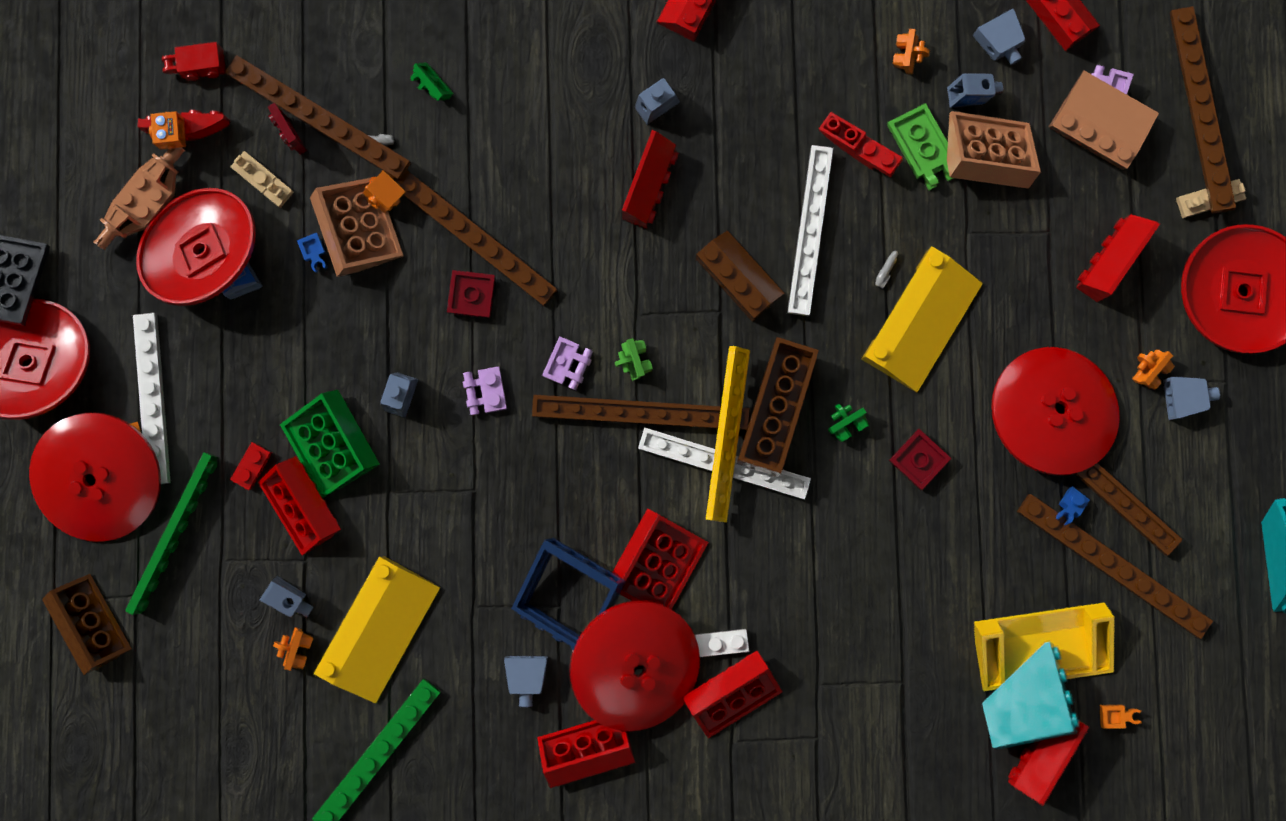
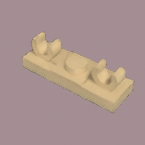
[231,151,294,208]
[1176,179,1246,219]

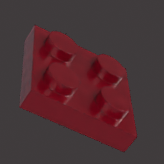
[268,103,307,155]
[447,270,496,318]
[888,429,951,490]

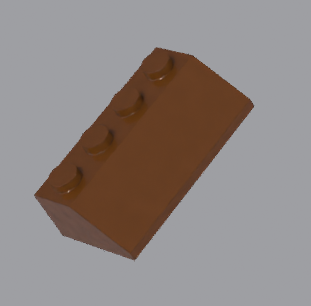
[696,230,784,322]
[42,574,132,675]

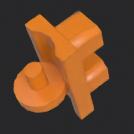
[893,29,930,74]
[1132,350,1175,389]
[273,627,313,671]

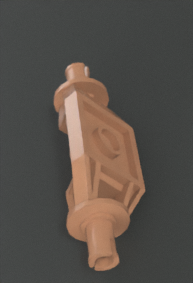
[93,148,185,250]

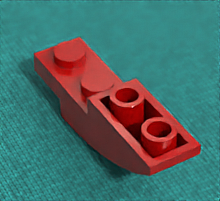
[137,110,230,141]
[819,112,903,177]

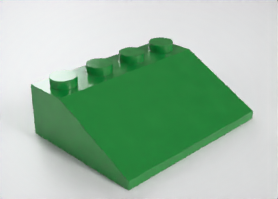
[280,390,380,499]

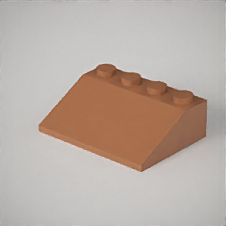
[1049,70,1159,170]
[947,111,1041,189]
[310,178,403,277]

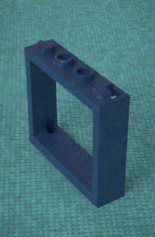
[511,538,626,651]

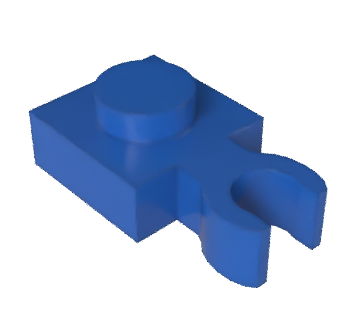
[297,233,327,273]
[1056,486,1090,526]

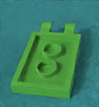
[887,104,953,190]

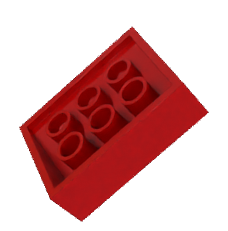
[612,509,709,609]

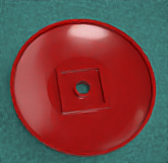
[136,188,256,306]
[1181,224,1286,354]
[0,299,90,420]
[992,347,1119,475]
[29,413,161,542]
[570,601,700,731]

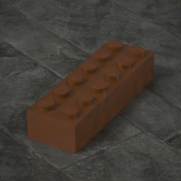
[736,337,819,477]

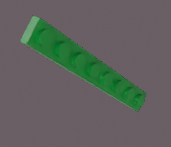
[125,452,218,615]
[312,678,441,821]

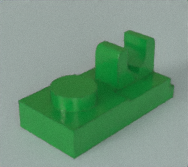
[410,63,454,101]

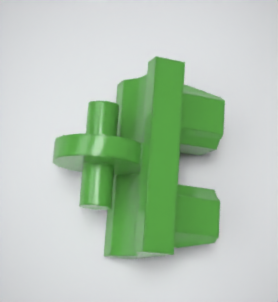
[615,338,653,381]

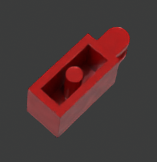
[162,42,226,80]

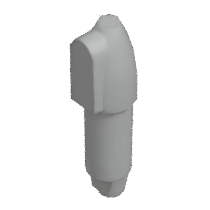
[370,134,394,146]
[875,251,898,289]

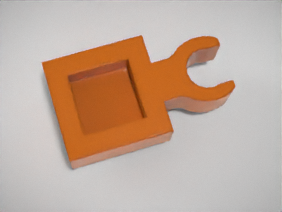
[1100,705,1141,729]

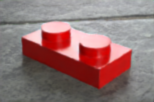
[230,442,272,490]

